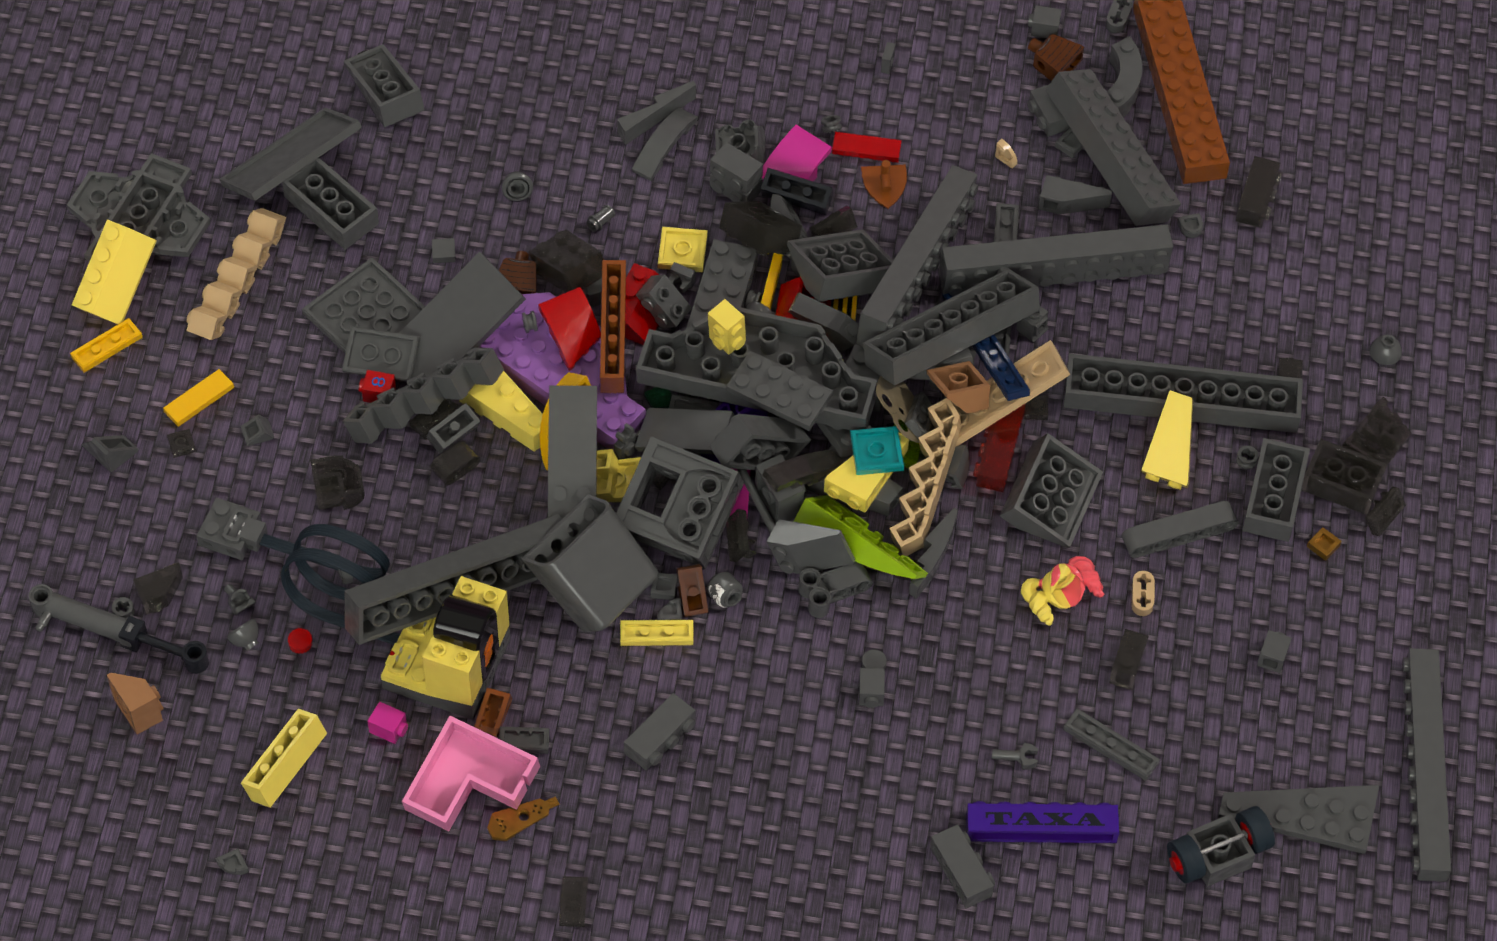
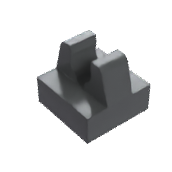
[669,262,696,293]

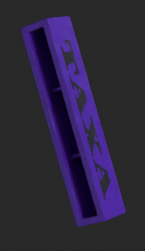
[966,801,1119,843]

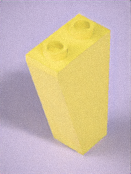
[1141,390,1193,490]
[824,433,909,513]

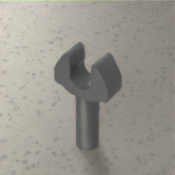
[992,743,1038,770]

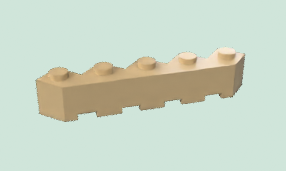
[186,208,286,340]
[889,398,962,556]

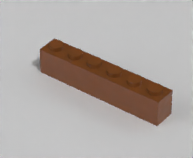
[600,260,626,393]

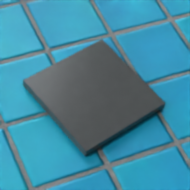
[302,258,425,353]

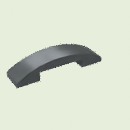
[632,108,698,181]

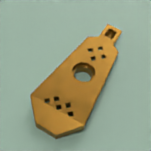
[487,796,560,841]

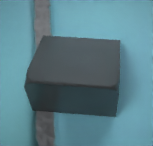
[241,414,274,446]

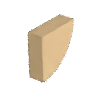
[995,139,1017,169]

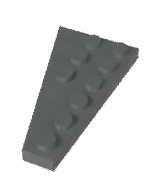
[1218,785,1379,854]

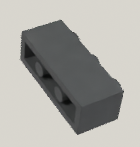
[624,693,696,771]
[930,824,995,909]

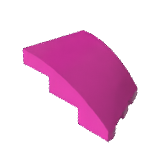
[761,125,832,182]

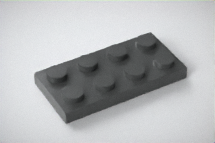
[726,351,833,431]

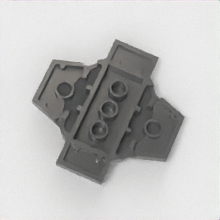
[67,153,210,262]

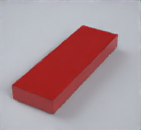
[832,132,902,163]

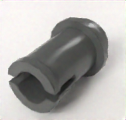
[586,205,615,232]

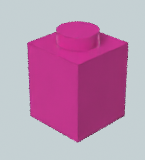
[367,701,408,744]

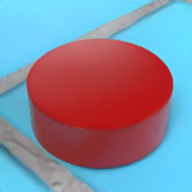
[288,628,313,654]

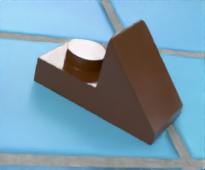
[676,564,708,617]

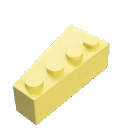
[459,371,543,452]

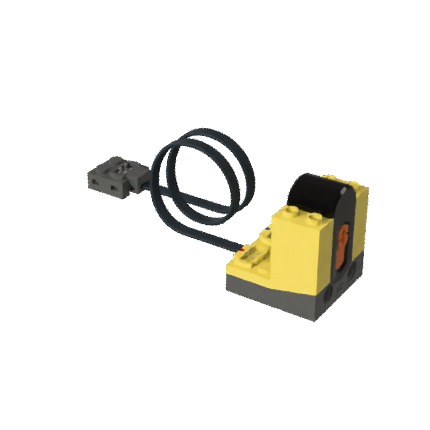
[196,497,511,720]

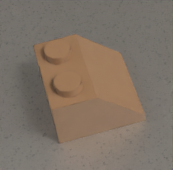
[927,361,990,413]
[107,673,163,735]

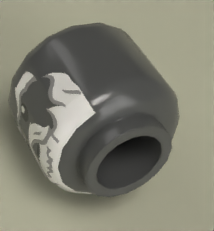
[707,572,743,608]

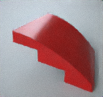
[538,287,601,371]

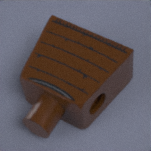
[1028,34,1084,82]
[499,251,537,294]

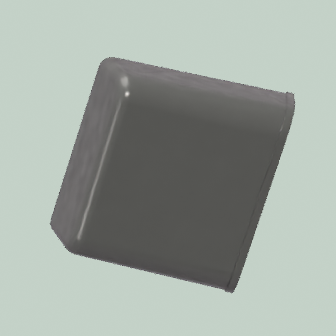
[521,494,658,632]

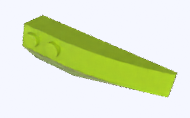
[793,495,928,579]

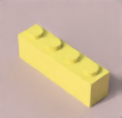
[241,709,327,808]

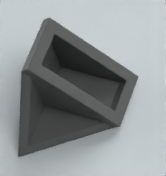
[81,435,139,473]

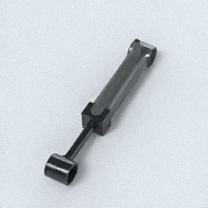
[28,584,209,674]

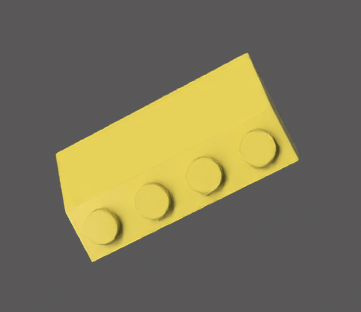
[72,220,157,324]

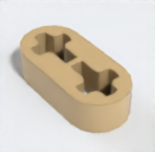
[1131,571,1155,616]

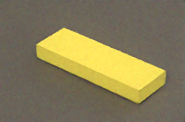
[620,620,694,646]

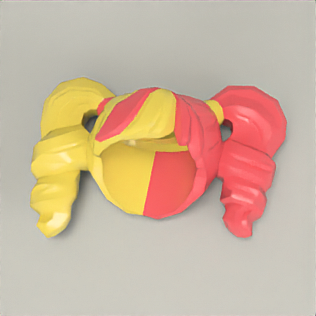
[1021,556,1104,626]

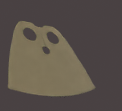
[876,376,934,444]

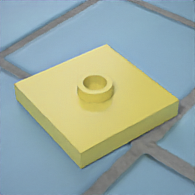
[658,227,708,272]

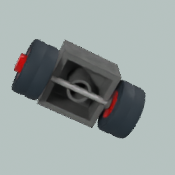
[1167,806,1275,887]

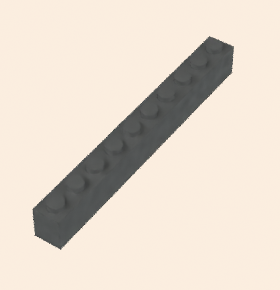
[1402,648,1451,882]

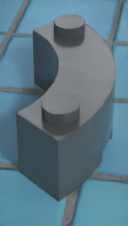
[1107,36,1142,118]

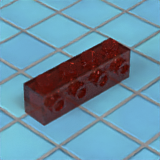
[973,403,1026,493]

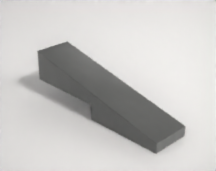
[617,81,696,145]

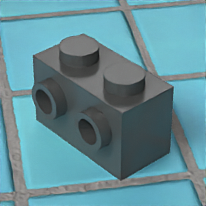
[636,274,692,328]

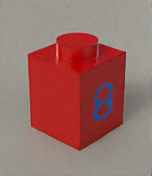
[359,370,396,403]

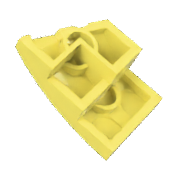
[597,449,641,502]

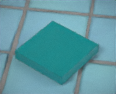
[850,426,904,475]

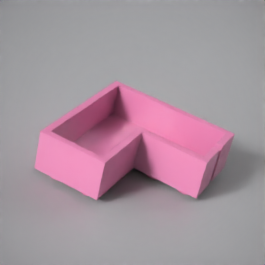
[402,716,540,831]

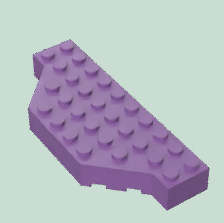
[478,292,646,451]

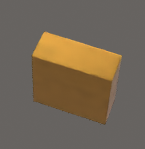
[1307,527,1342,561]

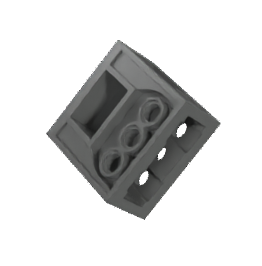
[616,437,744,569]

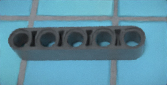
[1121,501,1239,558]

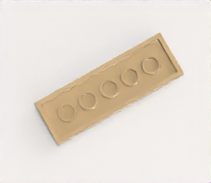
[952,340,1070,446]

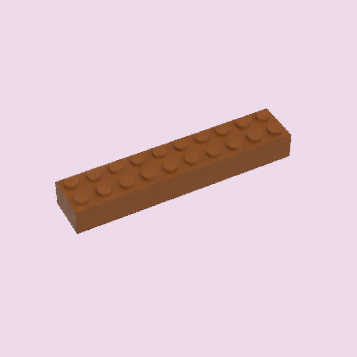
[1133,0,1230,184]

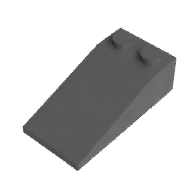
[344,44,425,127]

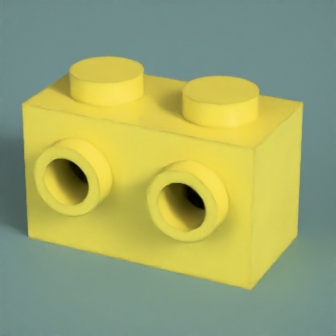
[708,299,746,355]

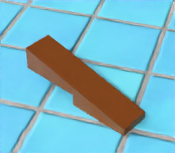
[474,688,512,738]

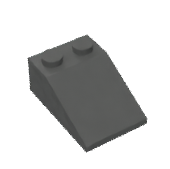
[766,519,855,574]

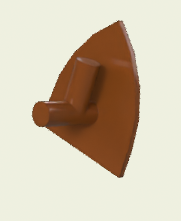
[861,160,907,209]

